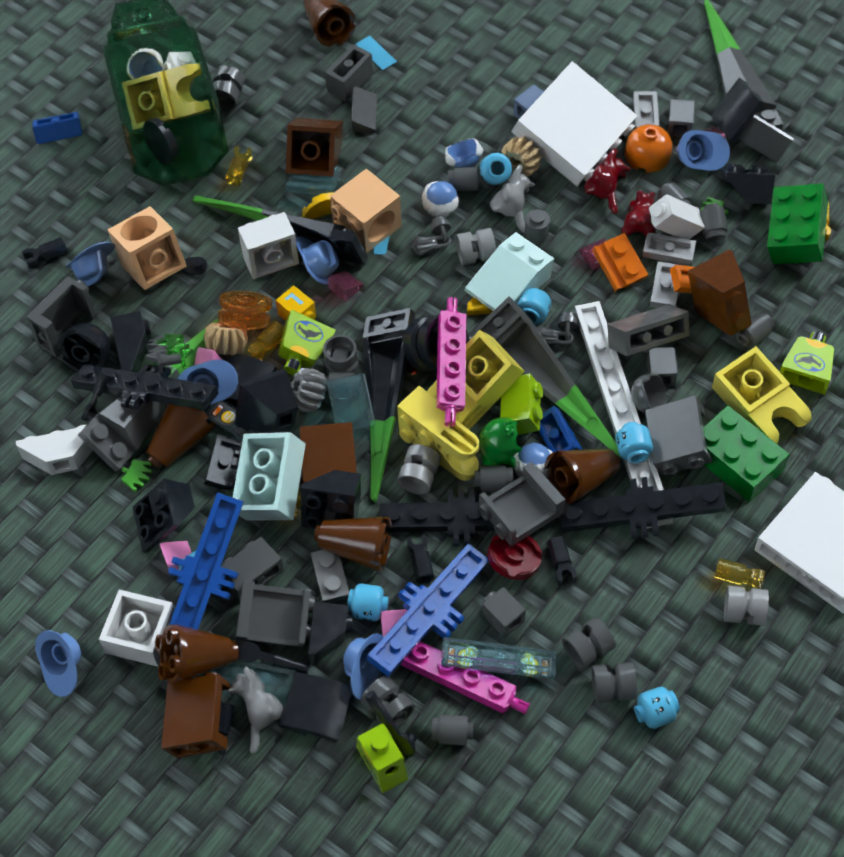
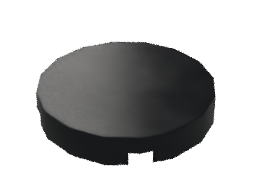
[143,117,178,165]

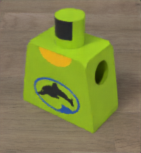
[278,310,336,375]
[780,331,834,395]
[356,724,408,794]

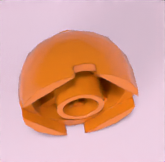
[624,124,673,173]

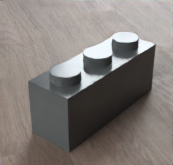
[607,304,689,356]

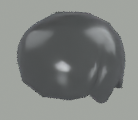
[631,373,666,414]

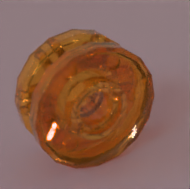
[217,291,272,330]

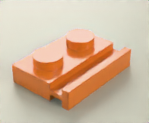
[592,233,648,292]

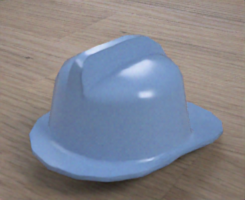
[675,130,730,171]
[296,236,339,285]
[66,242,115,287]
[178,359,238,404]
[35,630,81,697]
[343,633,384,700]

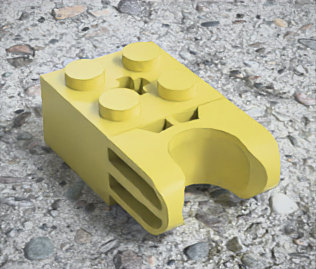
[122,63,211,130]
[427,330,524,430]
[712,346,812,444]
[397,386,479,481]

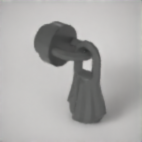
[411,216,451,255]
[537,312,578,345]

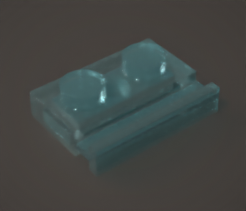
[286,167,341,195]
[326,373,375,429]

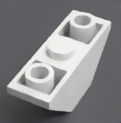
[16,425,93,475]

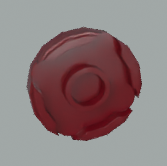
[487,535,542,580]

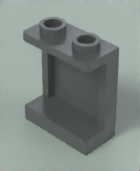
[27,276,96,357]
[645,395,712,475]
[478,462,565,546]
[235,580,315,648]

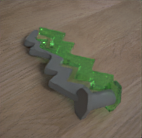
[146,334,194,373]

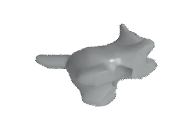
[490,164,535,233]
[227,667,284,754]

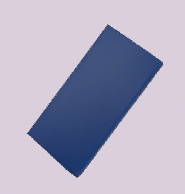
[33,112,82,144]
[539,406,583,452]

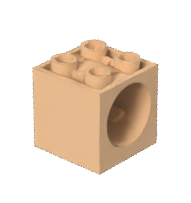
[330,168,402,253]
[108,207,187,290]

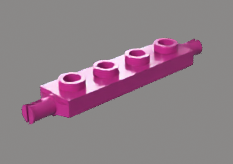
[436,297,466,427]
[401,641,530,715]

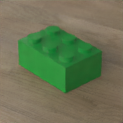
[767,183,828,264]
[703,405,790,503]

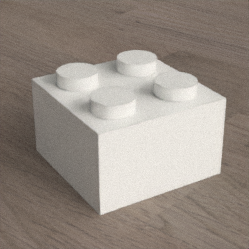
[238,212,299,279]
[99,590,174,667]

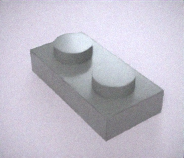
[633,91,659,129]
[642,233,696,266]
[650,261,678,308]
[311,550,349,604]

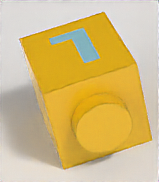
[276,285,316,321]

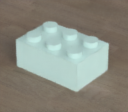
[233,432,306,520]

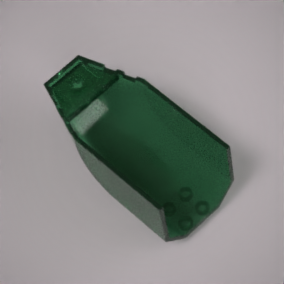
[103,0,228,186]

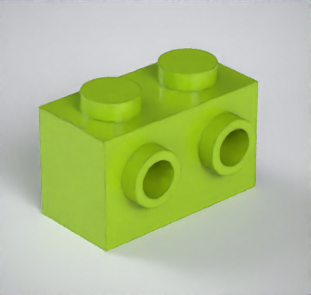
[500,373,543,435]

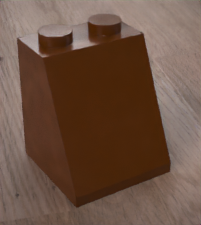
[286,118,343,177]
[688,250,752,336]

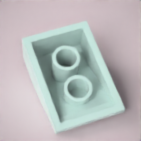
[465,232,554,311]

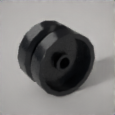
[403,315,470,372]

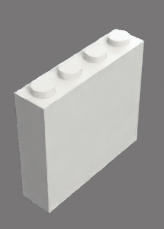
[511,61,638,186]
[754,472,844,614]

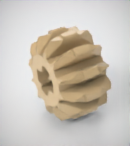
[502,136,543,177]
[204,321,248,356]

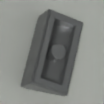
[352,86,377,132]
[738,115,794,162]

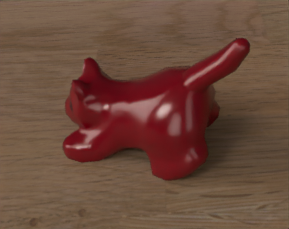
[584,148,630,214]
[621,190,657,237]

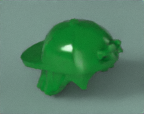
[479,418,522,468]

